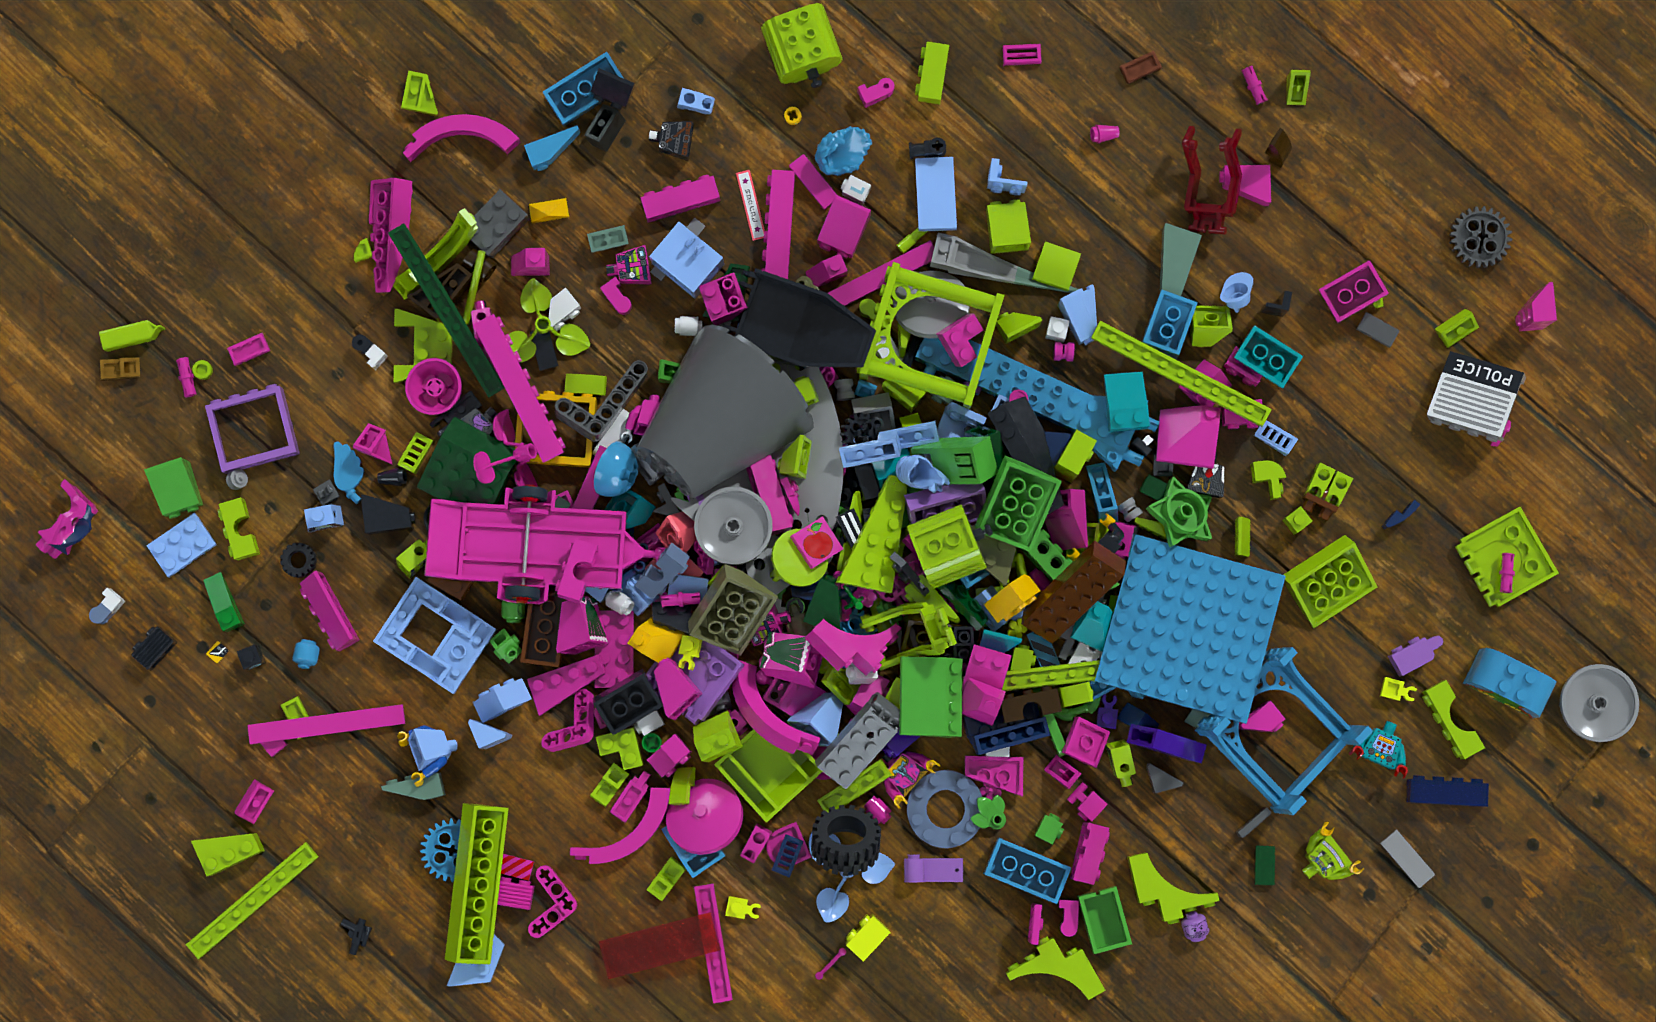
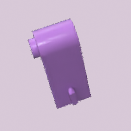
[904,855,963,882]

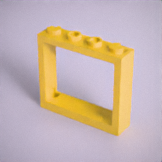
[515,391,597,468]

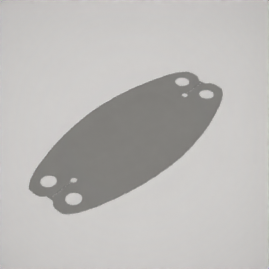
[771,360,843,533]

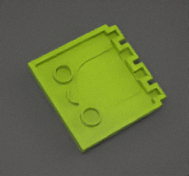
[1455,507,1559,607]

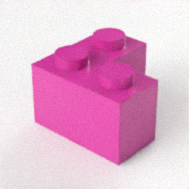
[936,313,983,367]
[647,734,692,777]

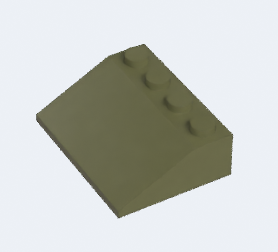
[688,564,778,656]

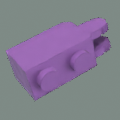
[1388,635,1443,677]

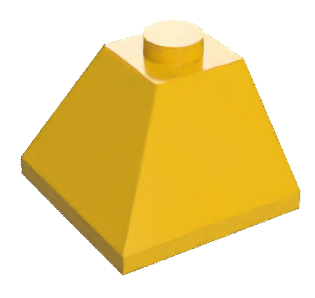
[627,616,686,663]

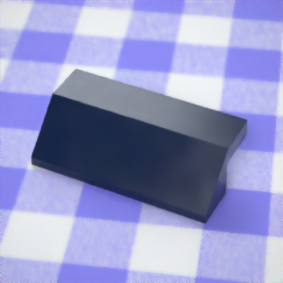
[962,702,1050,755]

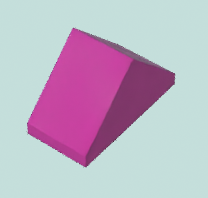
[1044,755,1081,789]

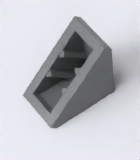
[1146,763,1183,793]

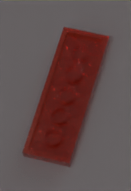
[599,912,721,979]

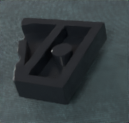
[652,602,692,636]

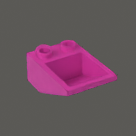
[756,670,827,716]

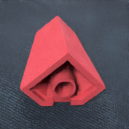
[656,511,696,553]

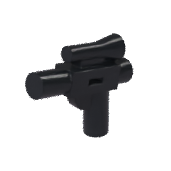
[340,918,372,955]

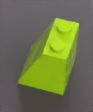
[986,200,1031,254]

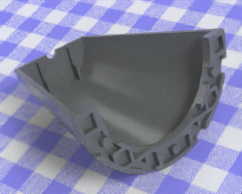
[635,325,814,499]

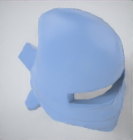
[896,455,950,493]

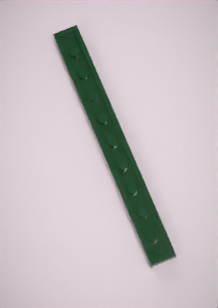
[388,223,505,398]

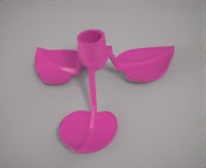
[473,409,538,487]

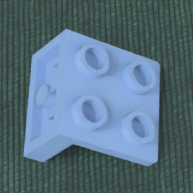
[987,158,1027,195]
[937,402,986,438]

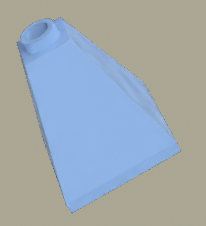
[787,692,843,746]

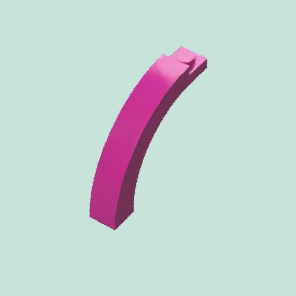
[403,114,521,162]
[732,660,820,755]
[570,788,671,864]

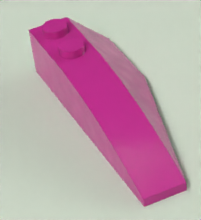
[369,178,413,293]

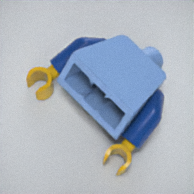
[397,725,457,787]

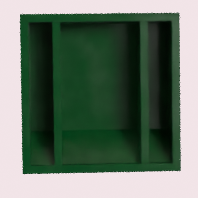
[417,417,518,504]

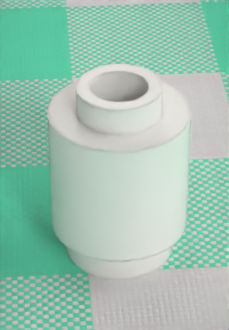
[675,316,702,336]
[605,591,634,615]

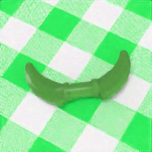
[1053,696,1101,721]

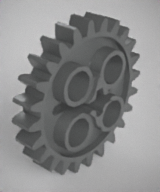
[1449,206,1512,268]

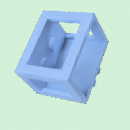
[649,222,724,299]

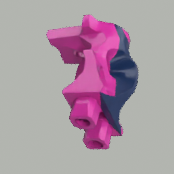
[36,479,98,559]

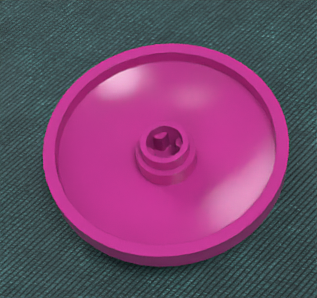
[666,779,743,855]

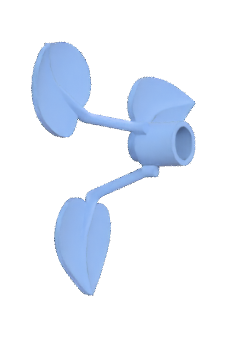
[809,832,895,922]

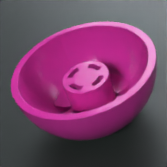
[405,358,462,415]

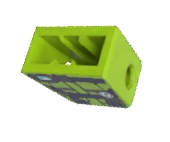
[396,539,427,579]

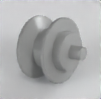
[226,469,248,490]

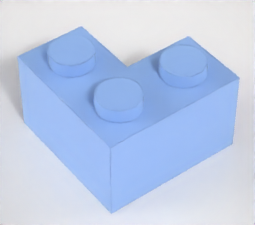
[473,678,532,723]

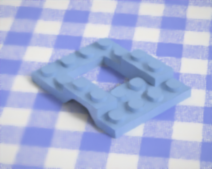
[373,577,497,694]

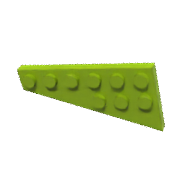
[836,475,908,593]

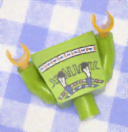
[1302,822,1364,880]

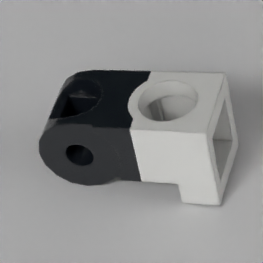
[352,334,388,370]

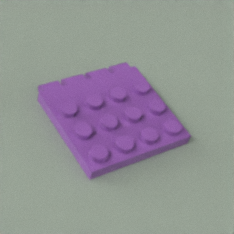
[646,632,745,725]

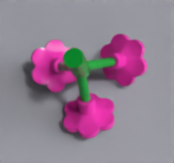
[833,570,877,622]

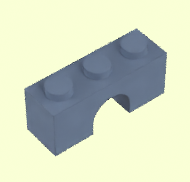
[634,543,690,600]

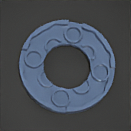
[907,770,982,848]

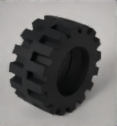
[280,543,317,578]

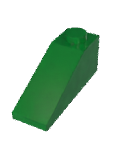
[203,572,245,632]

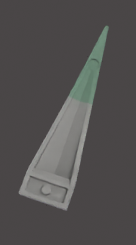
[930,233,1078,293]

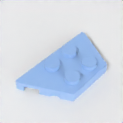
[447,934,505,986]

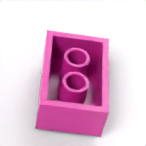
[1319,260,1389,323]

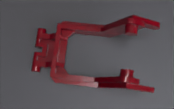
[1181,126,1242,235]

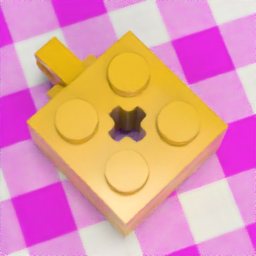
[983,574,1040,623]

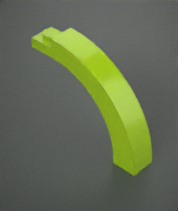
[393,208,478,300]

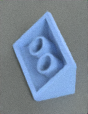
[468,719,512,749]

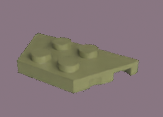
[971,525,1016,587]

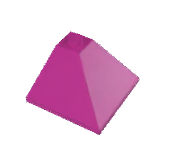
[1156,405,1221,469]

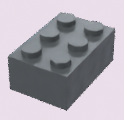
[470,189,530,259]

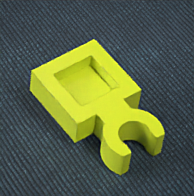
[678,635,703,671]
[1380,677,1417,701]
[725,896,761,919]

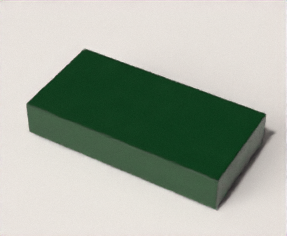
[1254,845,1275,885]

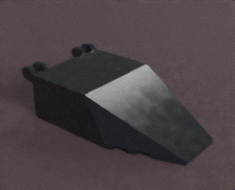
[723,268,876,367]

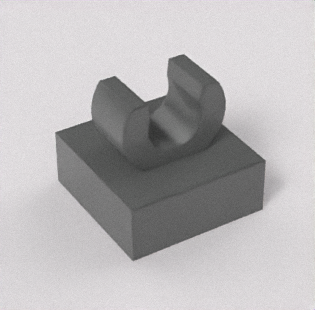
[313,479,340,506]

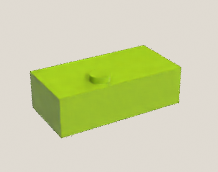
[1054,429,1097,483]

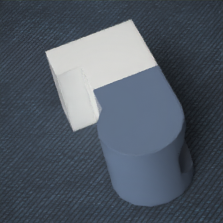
[89,588,125,624]

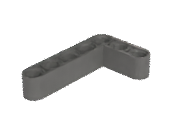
[555,360,648,442]

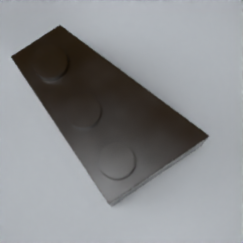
[407,263,472,323]

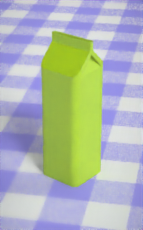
[99,320,165,352]

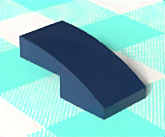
[1382,500,1421,529]

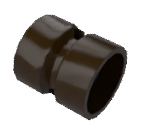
[461,248,497,283]

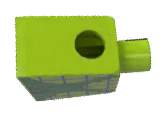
[1105,739,1136,787]

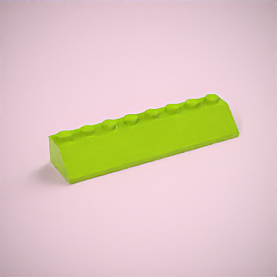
[445,803,508,964]

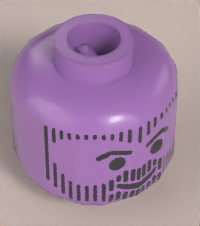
[1181,911,1209,942]

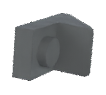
[653,483,679,517]

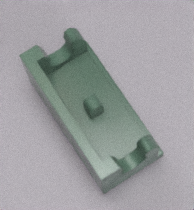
[587,225,629,252]

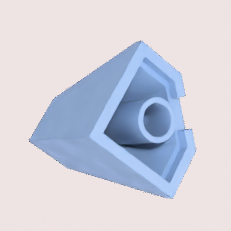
[1058,284,1097,345]

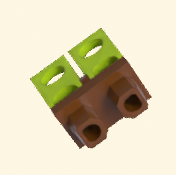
[1302,463,1354,521]

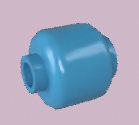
[293,639,320,669]

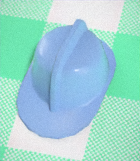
[1220,272,1253,313]

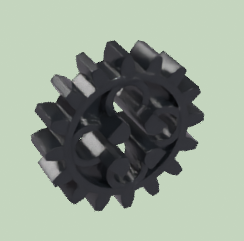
[840,412,881,446]

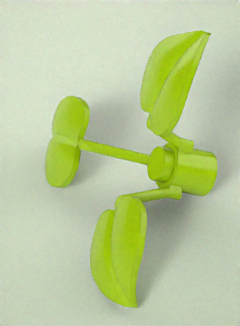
[509,278,590,362]

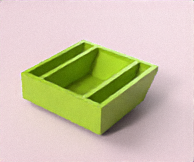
[714,729,823,823]

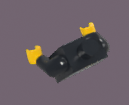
[1067,513,1124,561]

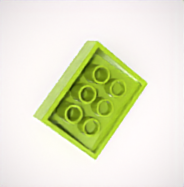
[1283,535,1377,628]

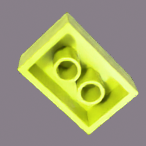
[846,914,890,962]

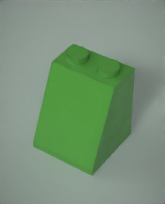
[144,457,203,519]

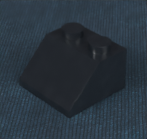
[590,68,635,110]

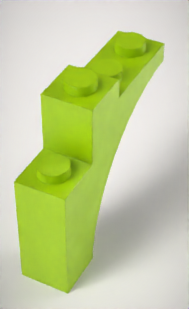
[1127,853,1219,924]
[1005,936,1105,1000]

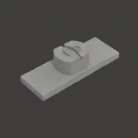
[1380,830,1435,888]

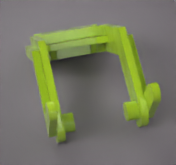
[859,602,957,671]

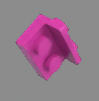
[1223,347,1262,387]

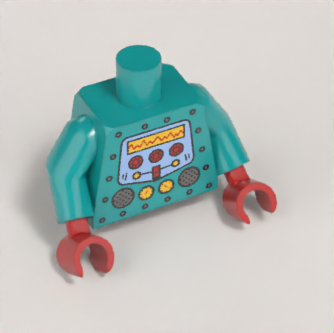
[1349,721,1408,778]

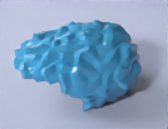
[815,126,872,176]

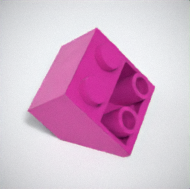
[699,272,747,326]

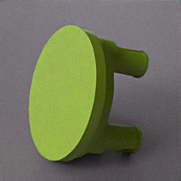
[770,529,828,587]

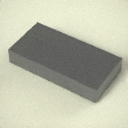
[1356,312,1400,348]
[1235,807,1271,838]

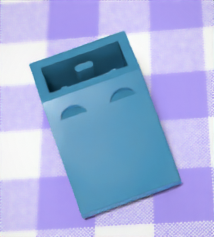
[661,826,726,878]

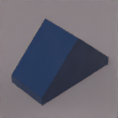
[1117,702,1159,729]

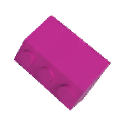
[1515,282,1557,331]

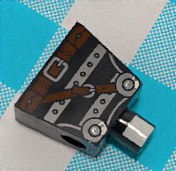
[649,121,694,161]

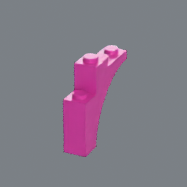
[805,619,901,676]

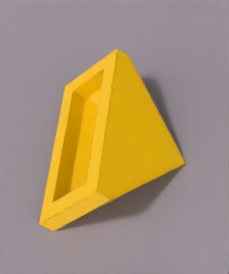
[529,198,569,223]

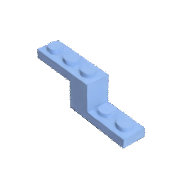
[839,421,939,468]

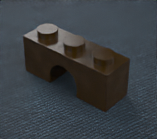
[1000,686,1062,724]

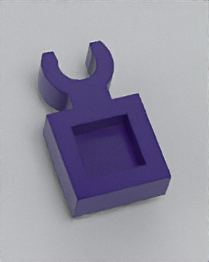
[1096,694,1118,729]

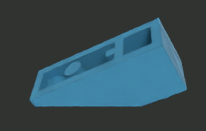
[524,126,580,171]
[1086,462,1118,524]

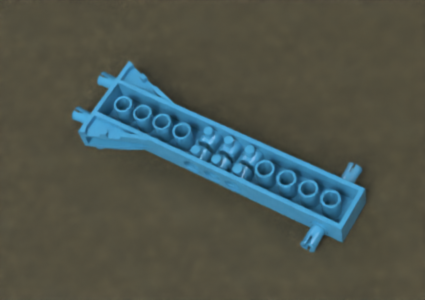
[915,338,1160,472]

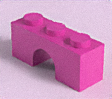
[555,539,599,604]

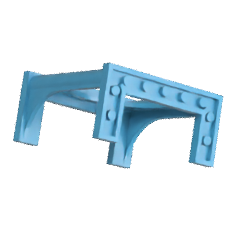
[1195,647,1373,815]

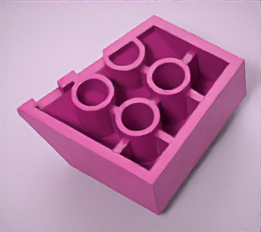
[1070,822,1110,885]

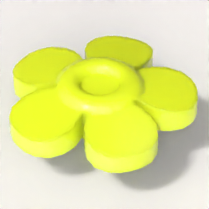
[1007,618,1027,638]

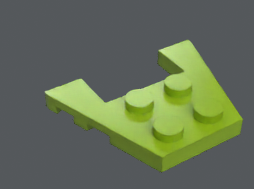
[394,309,452,383]

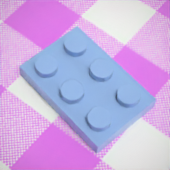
[147,513,217,578]

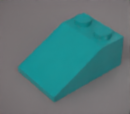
[1104,372,1150,432]

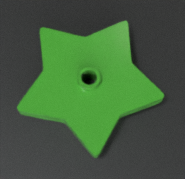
[1146,477,1212,547]

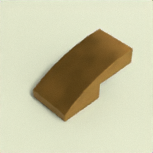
[100,358,140,380]

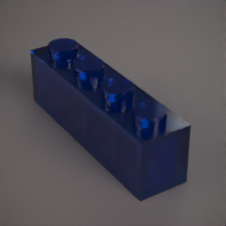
[1406,775,1489,807]

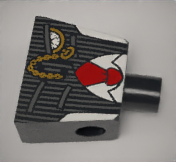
[1186,454,1224,499]

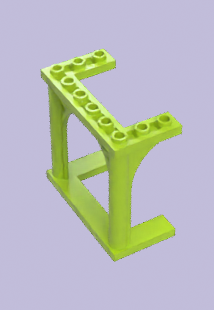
[857,262,1004,410]

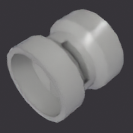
[834,379,855,401]
[1117,497,1143,523]

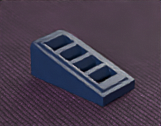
[772,834,804,878]

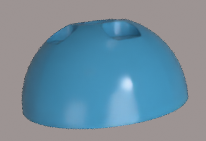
[594,441,638,497]

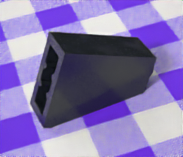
[361,495,416,535]

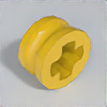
[784,107,802,125]

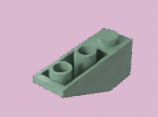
[381,773,446,800]

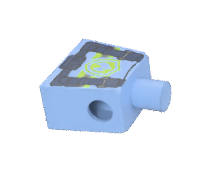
[304,504,344,532]

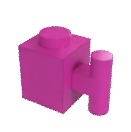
[1067,782,1107,822]

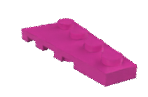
[527,654,606,716]

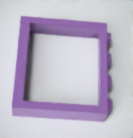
[205,384,300,474]

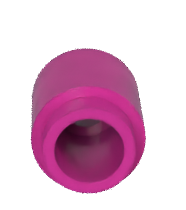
[863,796,892,824]

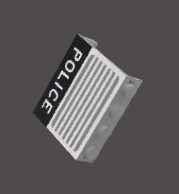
[1427,351,1526,442]

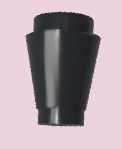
[377,467,407,486]

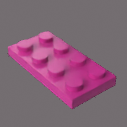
[595,611,634,688]

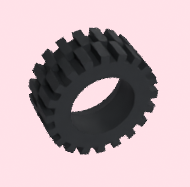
[811,805,881,876]

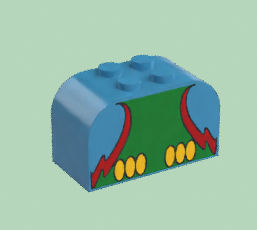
[1463,648,1557,718]

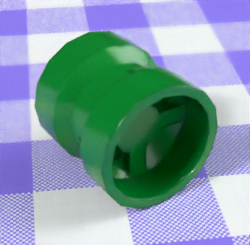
[642,733,662,753]

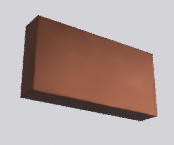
[1119,51,1162,84]

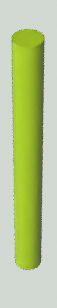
[463,250,486,325]

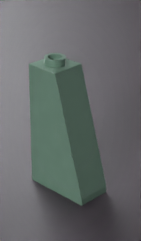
[1160,223,1202,296]

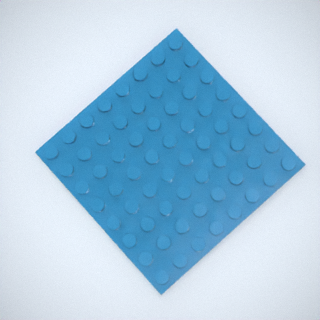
[1095,534,1286,724]

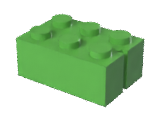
[1077,886,1132,954]

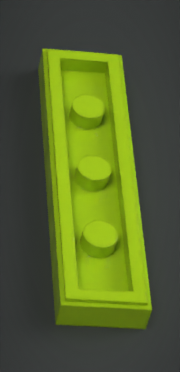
[817,759,892,813]

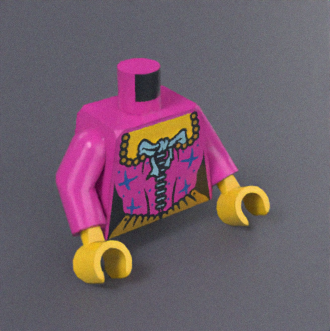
[881,752,940,809]

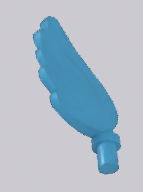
[334,442,364,504]

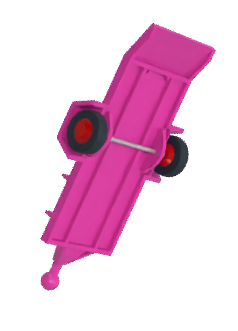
[424,485,666,604]

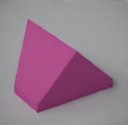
[353,423,393,465]

